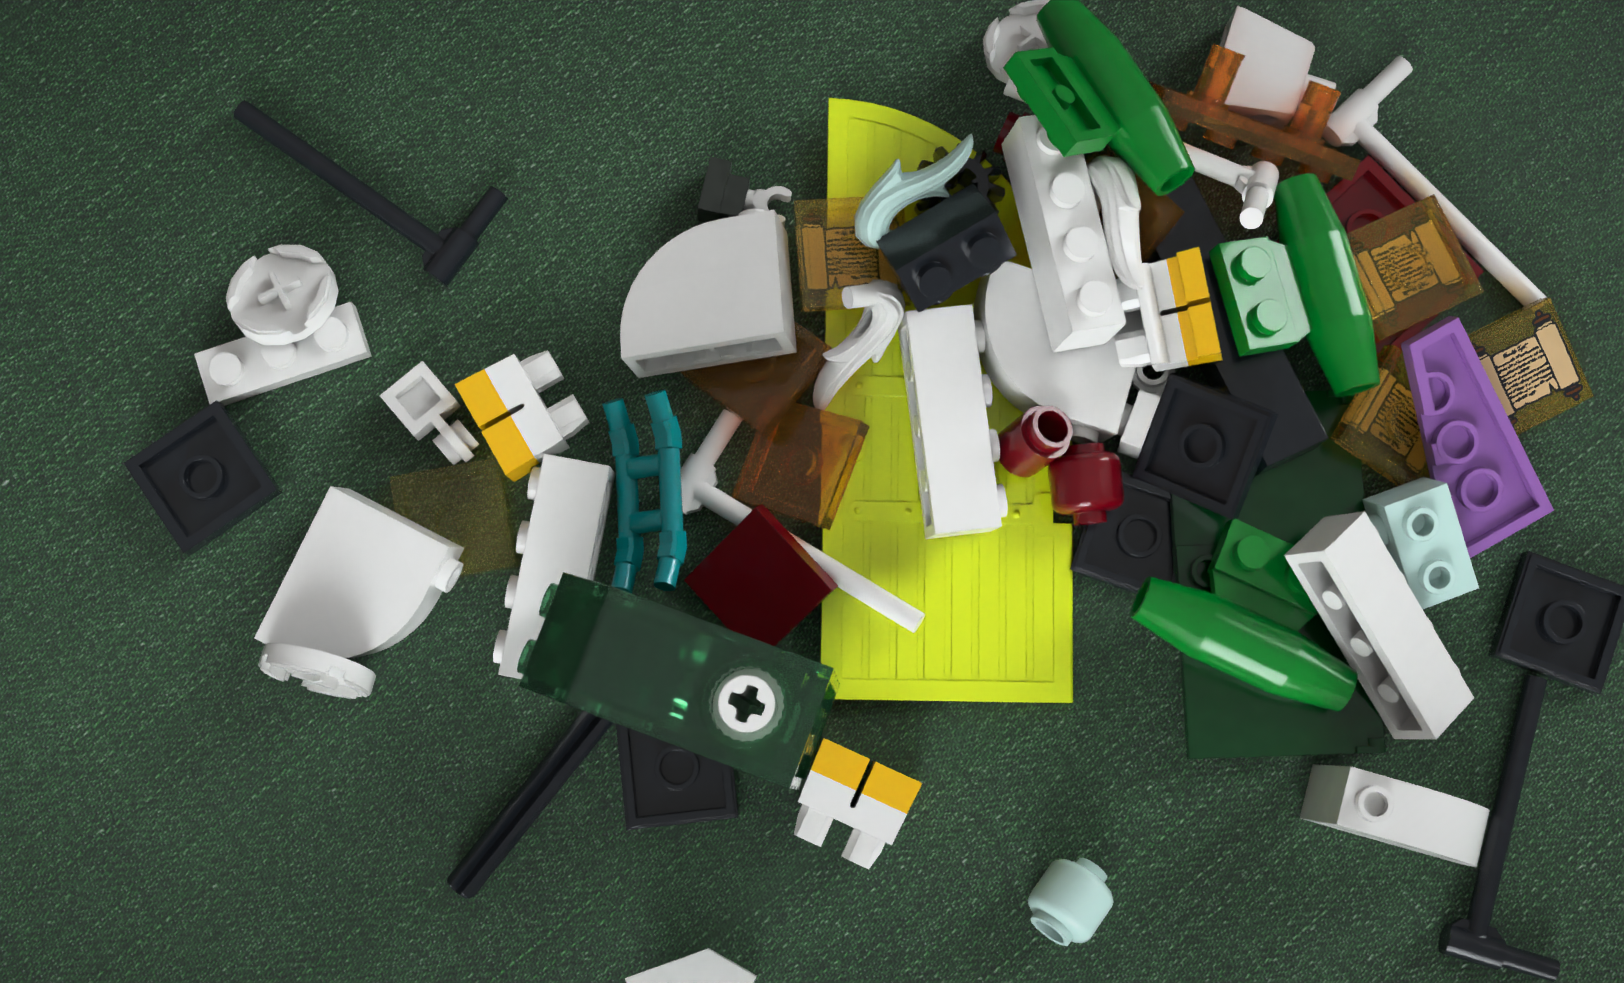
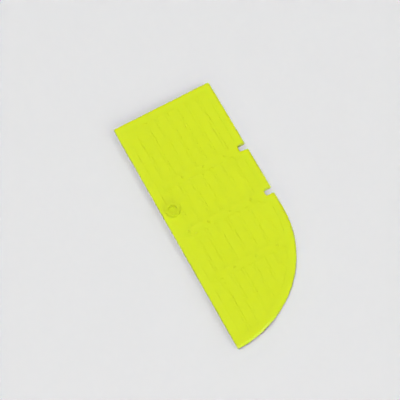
[820,98,1073,703]

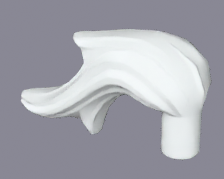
[1086,156,1145,289]
[813,279,905,412]

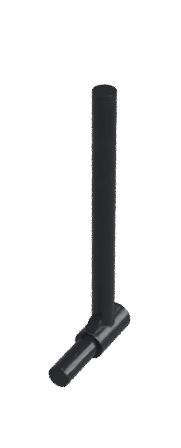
[234,100,508,287]
[1438,675,1560,982]

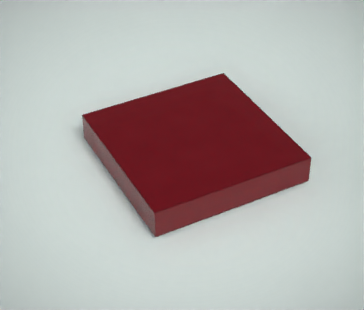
[684,504,838,662]

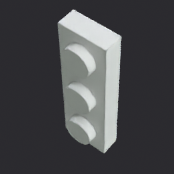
[194,302,372,406]

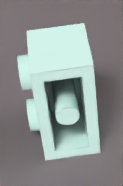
[1362,477,1479,609]

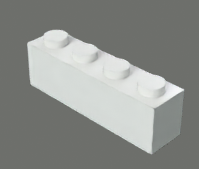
[1001,115,1127,353]
[898,304,1008,539]
[493,454,615,689]
[1284,511,1474,740]

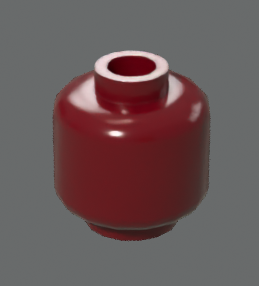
[1048,443,1124,525]

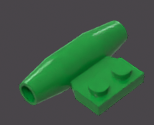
[1003,0,1195,196]
[1209,173,1380,397]
[1130,519,1358,712]

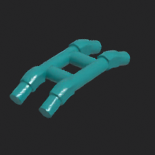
[602,390,687,596]

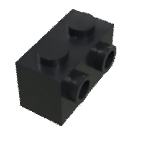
[876,183,1017,313]

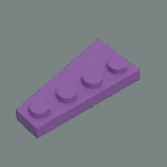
[1401,316,1554,558]

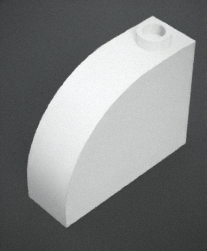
[620,208,797,378]
[973,261,1144,444]
[254,486,464,659]
[1300,764,1490,867]

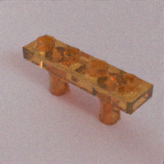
[1149,43,1361,184]

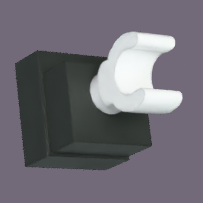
[698,156,792,226]

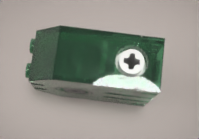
[517,572,840,790]

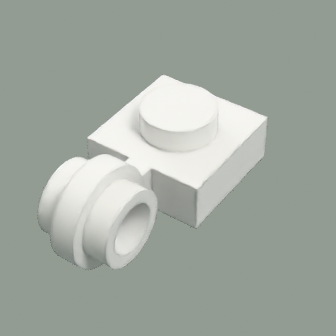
[380,361,479,465]
[1116,365,1175,459]

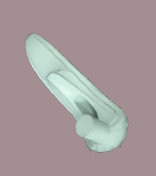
[854,134,974,249]

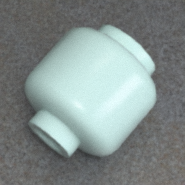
[1028,858,1114,946]

